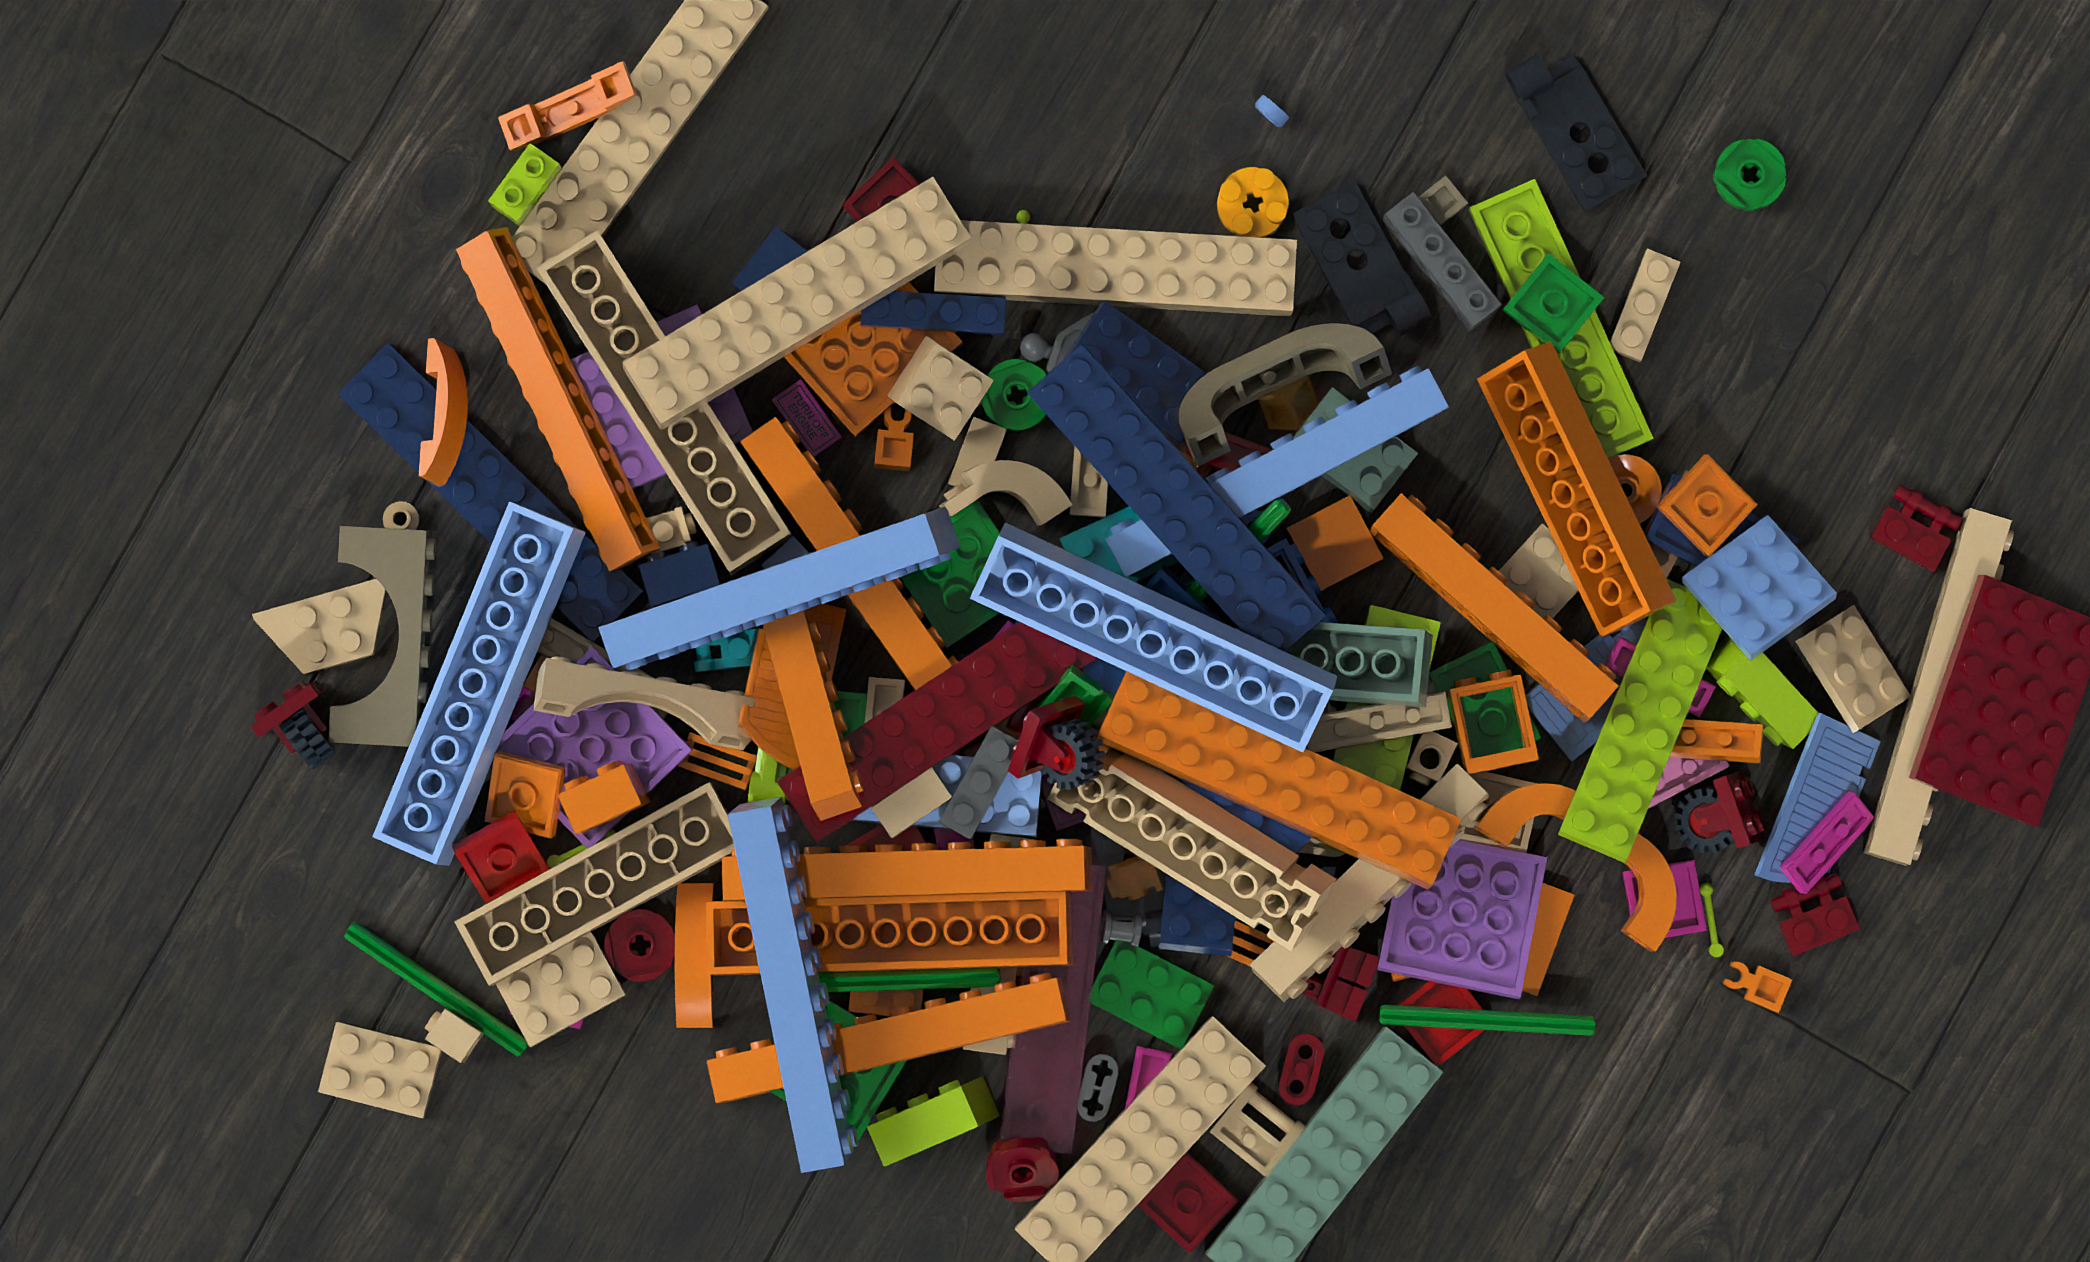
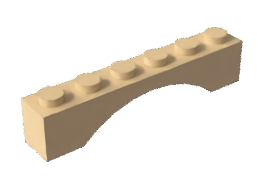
[533,657,755,750]

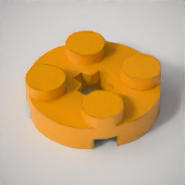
[1217,167,1289,238]

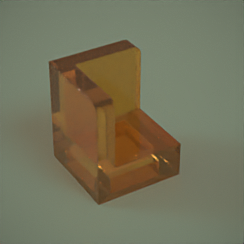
[1259,376,1318,430]

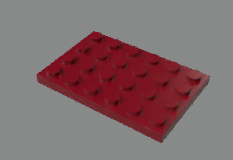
[1909,575,2090,827]

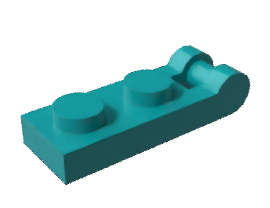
[694,628,764,673]

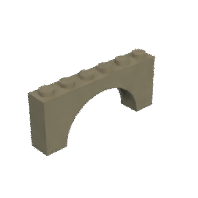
[328,526,436,747]

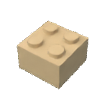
[887,336,994,441]

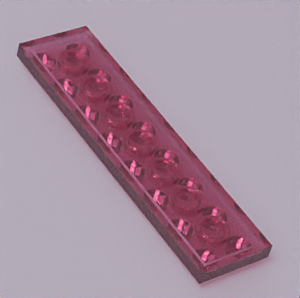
[999,865,1107,1154]

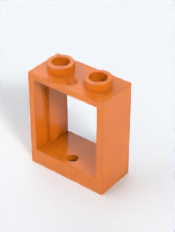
[1447,670,1539,775]

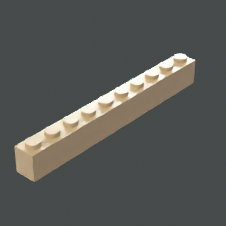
[1863,508,2014,866]

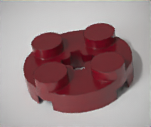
[604,909,675,982]
[986,1137,1059,1202]

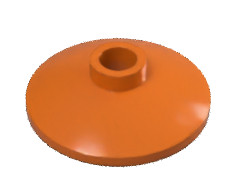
[1608,455,1662,524]

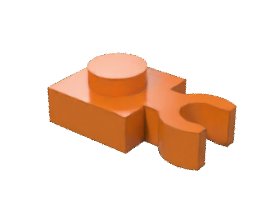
[874,407,914,472]
[1723,962,1792,1013]

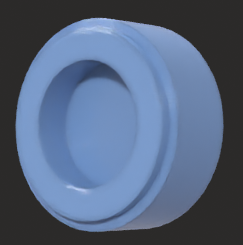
[1255,95,1290,127]

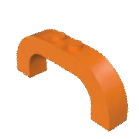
[1473,783,1677,952]

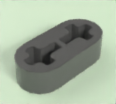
[1077,1054,1118,1122]

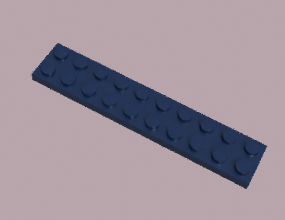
[338,343,644,643]
[1027,343,1326,652]

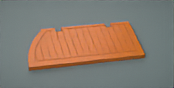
[738,603,846,770]

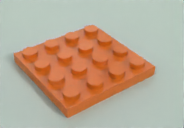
[784,282,963,438]

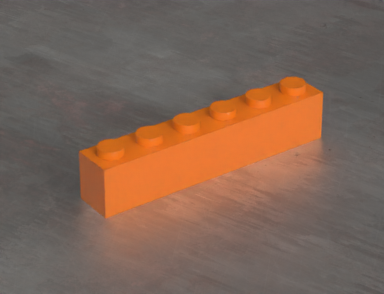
[763,610,864,821]

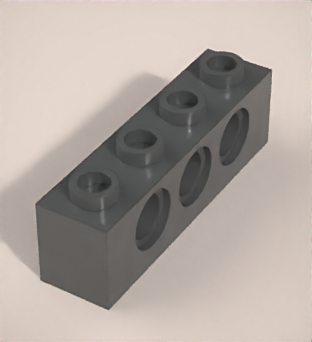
[1382,192,1501,332]

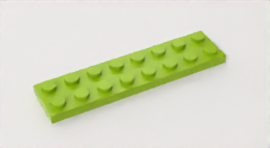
[1469,179,1653,459]
[1558,579,1722,863]

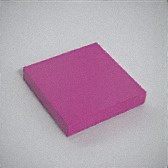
[1622,860,1707,943]

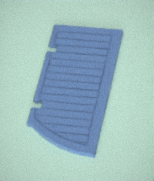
[1525,616,1649,762]
[1754,713,1881,883]

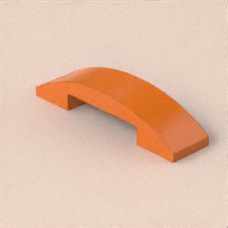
[498,61,637,151]
[419,338,468,486]
[675,883,714,1028]

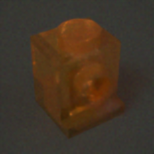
[1105,855,1163,900]

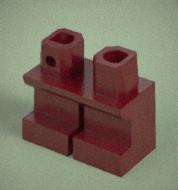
[1302,947,1380,1022]

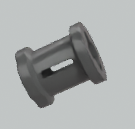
[1100,910,1142,946]

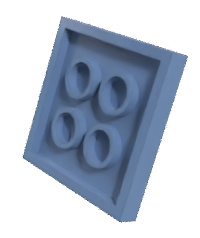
[1682,515,1837,661]

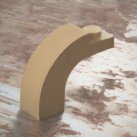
[939,460,1072,526]

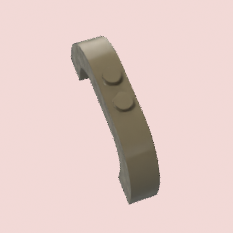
[1179,323,1392,466]

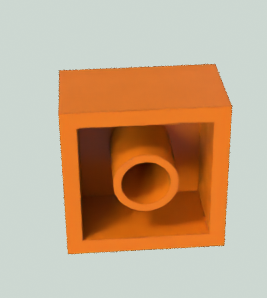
[558,760,651,835]

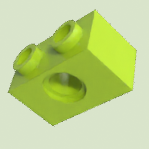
[488,143,562,226]

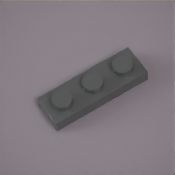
[939,726,1018,840]

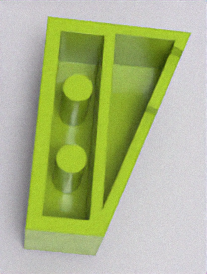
[1706,634,1818,749]
[867,1076,1000,1167]

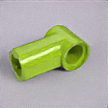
[748,747,787,805]

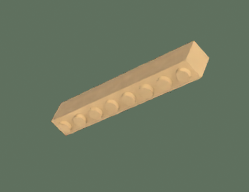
[1250,764,1490,1002]

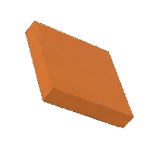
[1656,454,1758,557]
[1286,495,1383,591]
[485,751,566,838]

